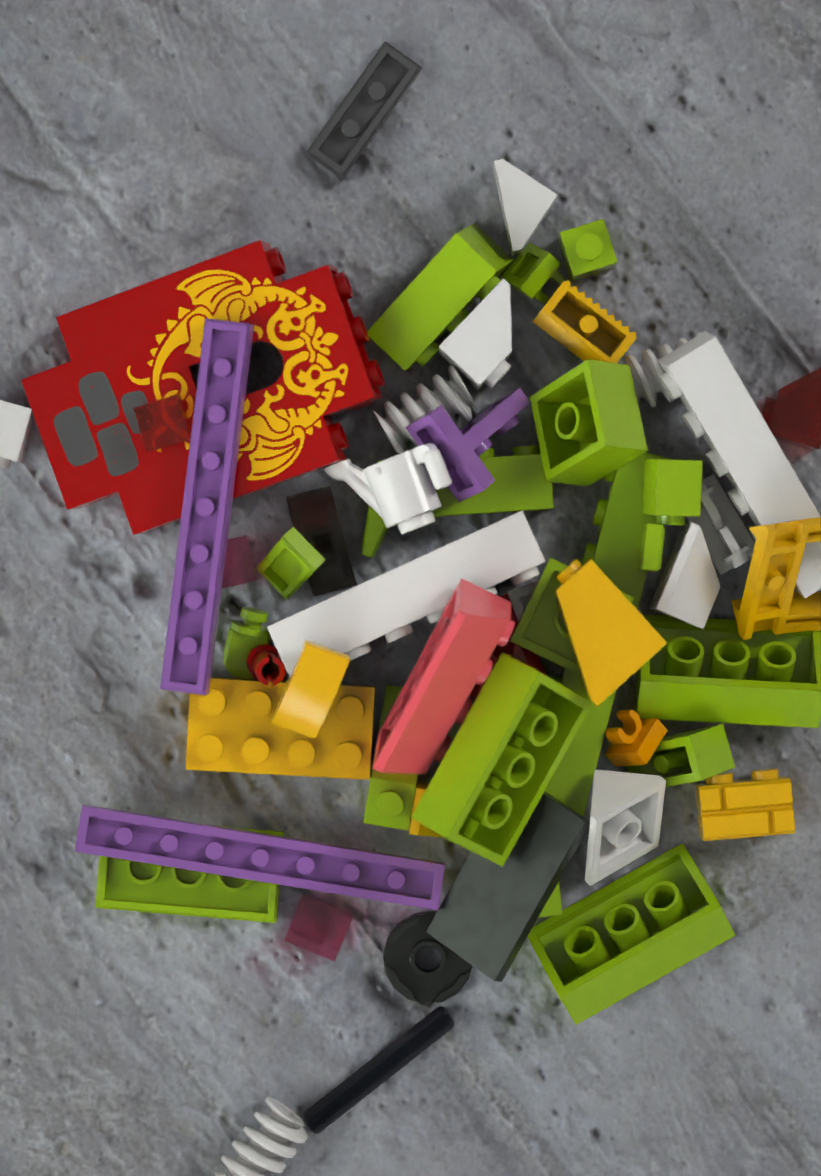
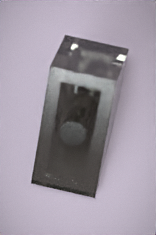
[286,485,357,597]

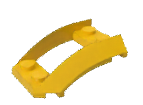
[731,517,821,640]

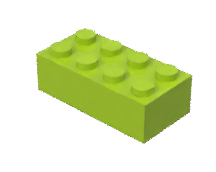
[411,652,593,867]

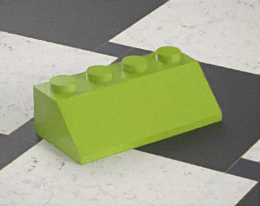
[635,614,821,728]
[527,843,736,1025]

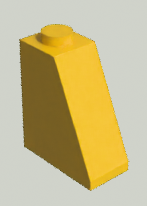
[554,558,667,706]

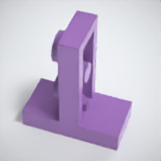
[406,388,530,502]

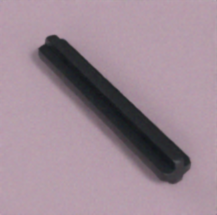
[303,1006,455,1134]

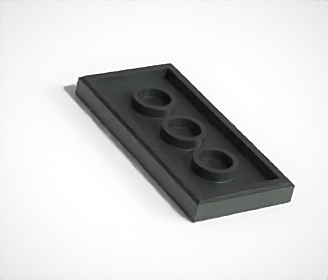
[426,791,590,982]

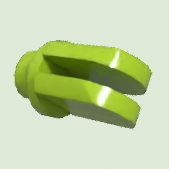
[223,607,272,679]

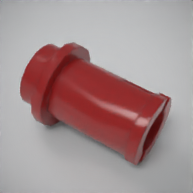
[246,644,286,686]

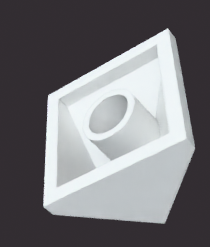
[648,522,721,629]
[584,769,666,886]

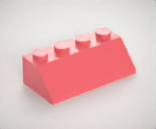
[373,578,515,774]

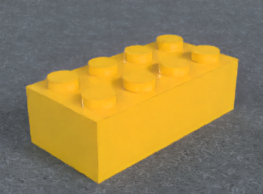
[185,676,376,780]

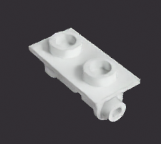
[686,474,755,575]

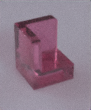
[222,535,259,588]
[284,894,353,961]

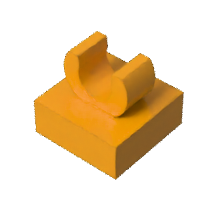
[605,710,668,767]

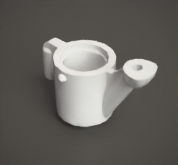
[324,443,452,535]

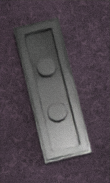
[306,41,422,181]

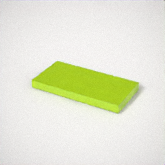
[95,825,284,923]

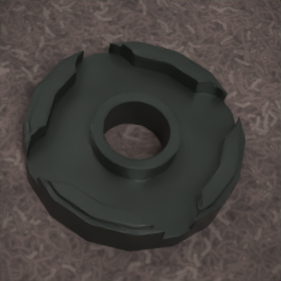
[383,911,472,1003]

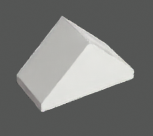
[493,159,557,256]

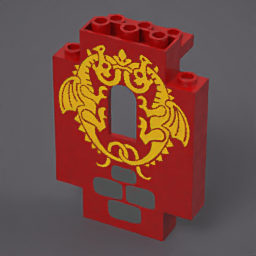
[21,240,385,535]

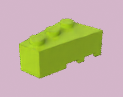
[367,223,514,371]

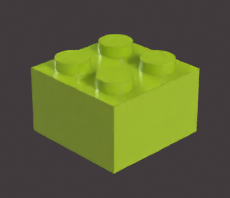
[530,359,648,486]

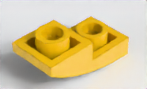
[271,640,350,739]

